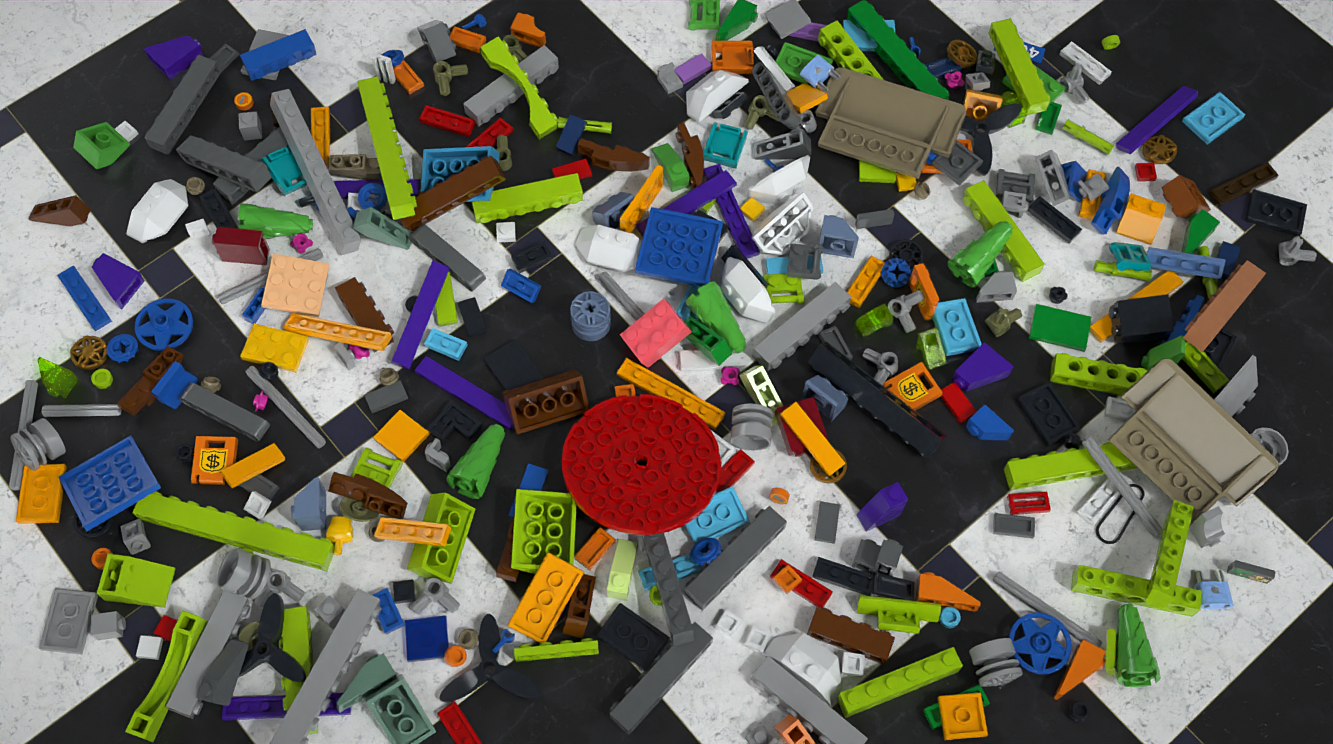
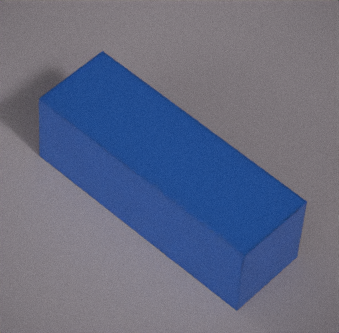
[242,287,266,325]

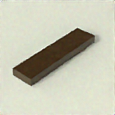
[1209,162,1279,207]

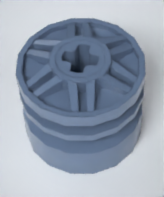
[570,291,611,341]

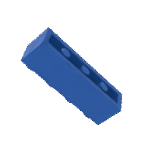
[240,29,317,81]

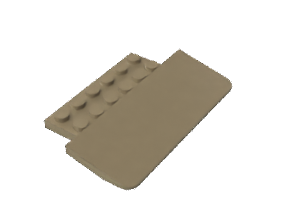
[816,68,966,179]
[1108,359,1278,521]

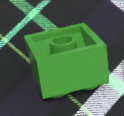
[73,122,130,169]

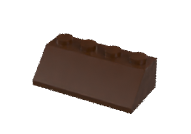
[502,370,589,434]

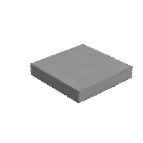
[765,0,811,39]

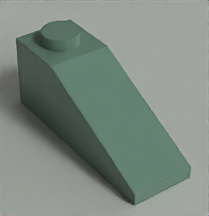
[353,207,412,250]
[337,653,396,713]

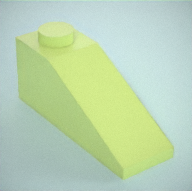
[739,366,783,426]
[607,539,638,601]

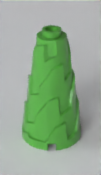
[238,203,313,239]
[947,221,1013,287]
[685,281,746,354]
[446,424,505,499]
[1116,603,1161,687]

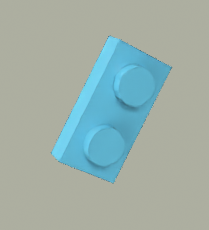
[424,328,468,361]

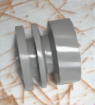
[730,403,773,451]
[10,418,66,471]
[1250,428,1289,466]
[217,547,271,600]
[969,638,1023,687]

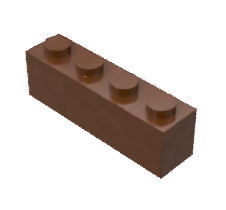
[335,277,394,353]
[807,607,895,665]

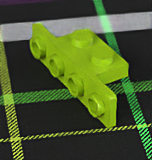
[857,595,941,634]

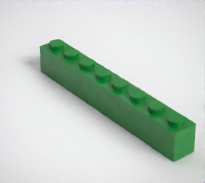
[847,0,949,100]

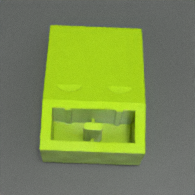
[97,554,176,608]

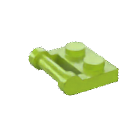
[763,274,804,304]
[351,447,403,489]

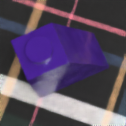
[144,35,203,80]
[92,253,145,310]
[952,342,1014,392]
[857,482,908,532]

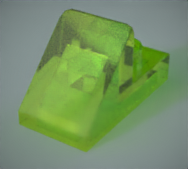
[916,328,947,370]

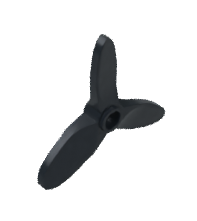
[960,103,1022,176]
[238,593,306,683]
[439,614,540,703]

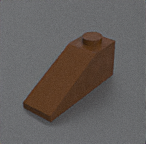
[28,195,91,227]
[562,574,596,638]

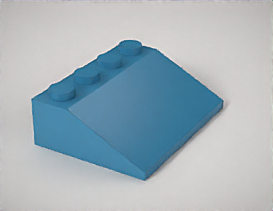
[421,146,499,202]

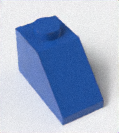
[966,405,1014,440]

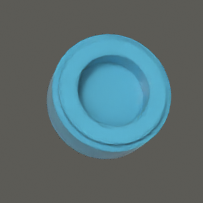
[939,607,961,629]

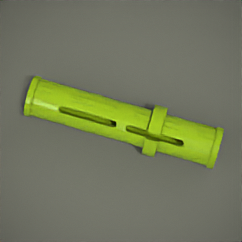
[558,117,612,134]
[1062,119,1115,155]
[1196,246,1218,299]
[1094,260,1152,282]

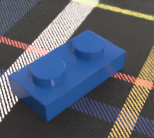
[501,268,541,303]
[373,588,405,635]

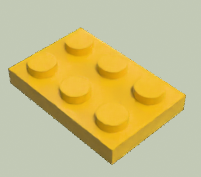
[240,323,309,373]

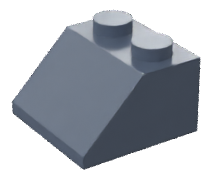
[592,192,635,229]
[819,215,859,259]
[802,375,848,422]
[291,477,326,531]

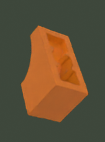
[510,13,546,47]

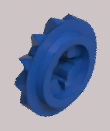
[382,50,404,67]
[358,183,388,211]
[881,258,911,288]
[107,334,139,363]
[690,538,722,566]

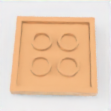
[261,253,330,318]

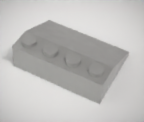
[1214,355,1258,417]

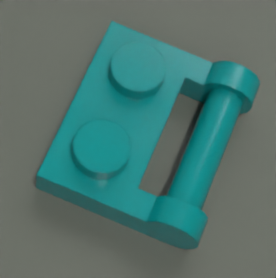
[1109,242,1151,271]

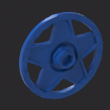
[135,299,193,351]
[1009,612,1072,674]

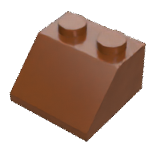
[1161,175,1211,219]

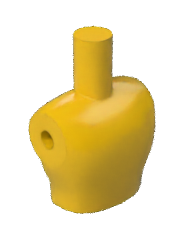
[326,516,354,555]

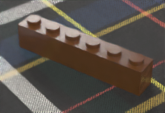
[400,156,506,231]

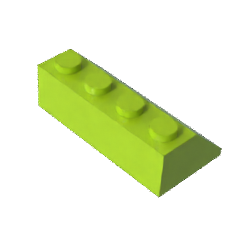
[407,493,475,584]

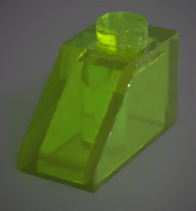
[37,357,79,399]

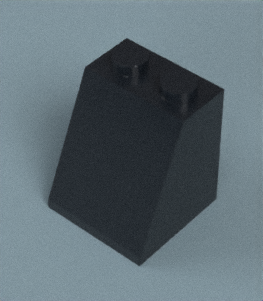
[1109,294,1174,343]

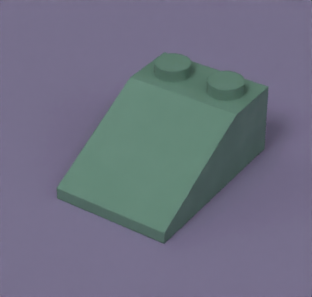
[365,674,436,744]

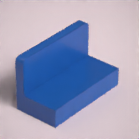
[1061,161,1087,202]
[151,361,198,409]

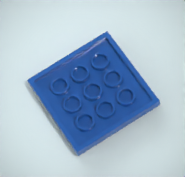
[635,207,723,287]
[59,435,161,531]

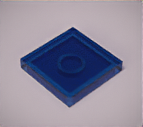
[405,615,449,663]

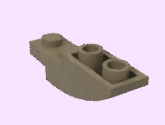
[328,154,404,180]

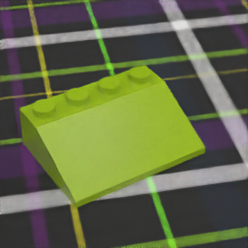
[511,489,576,574]

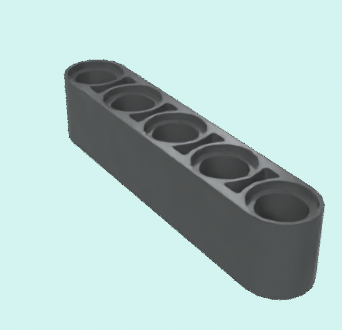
[752,62,801,129]
[409,224,486,292]
[179,382,270,442]

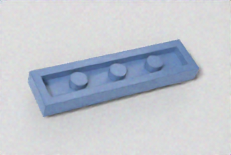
[1147,247,1225,279]

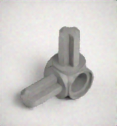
[1060,63,1089,104]
[789,110,817,133]
[1278,236,1316,266]
[888,290,924,333]
[863,348,898,385]
[255,571,305,607]
[411,578,460,615]

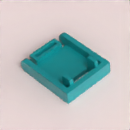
[703,122,748,169]
[260,146,307,196]

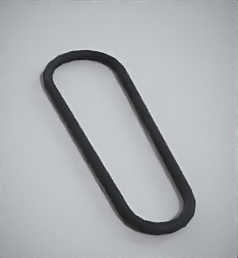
[1096,484,1145,544]

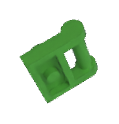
[688,0,720,31]

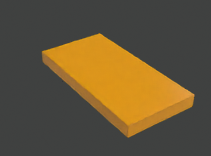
[620,164,663,233]
[507,552,584,643]

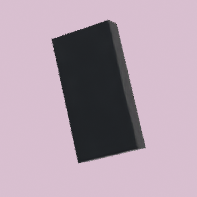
[457,297,487,337]
[874,573,915,601]

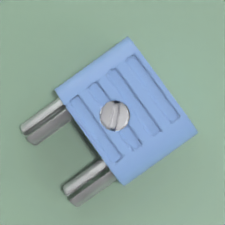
[800,55,841,92]
[1195,570,1233,610]

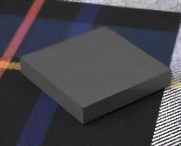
[932,140,983,186]

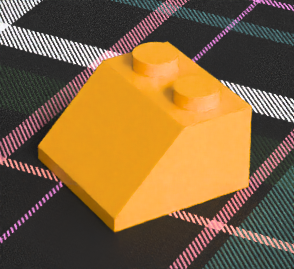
[963,89,1002,121]
[1116,193,1166,245]

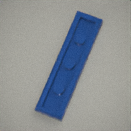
[57,265,112,331]

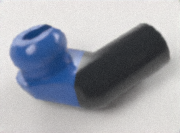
[299,195,320,211]

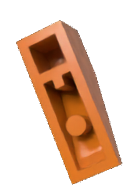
[915,572,981,612]
[1053,639,1106,700]
[773,714,815,744]

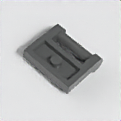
[996,169,1035,203]
[787,243,823,280]

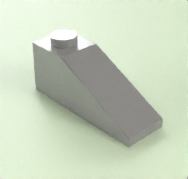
[1035,150,1071,206]

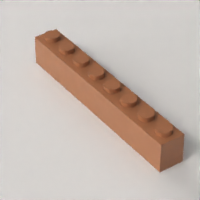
[1183,260,1266,352]

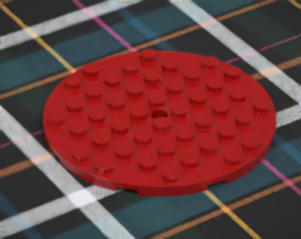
[562,394,722,535]

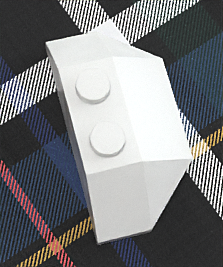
[686,70,749,122]
[748,155,810,205]
[126,179,188,243]
[752,192,814,256]
[576,225,642,272]
[720,257,776,323]
[762,632,842,705]

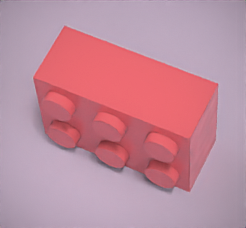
[620,298,692,368]

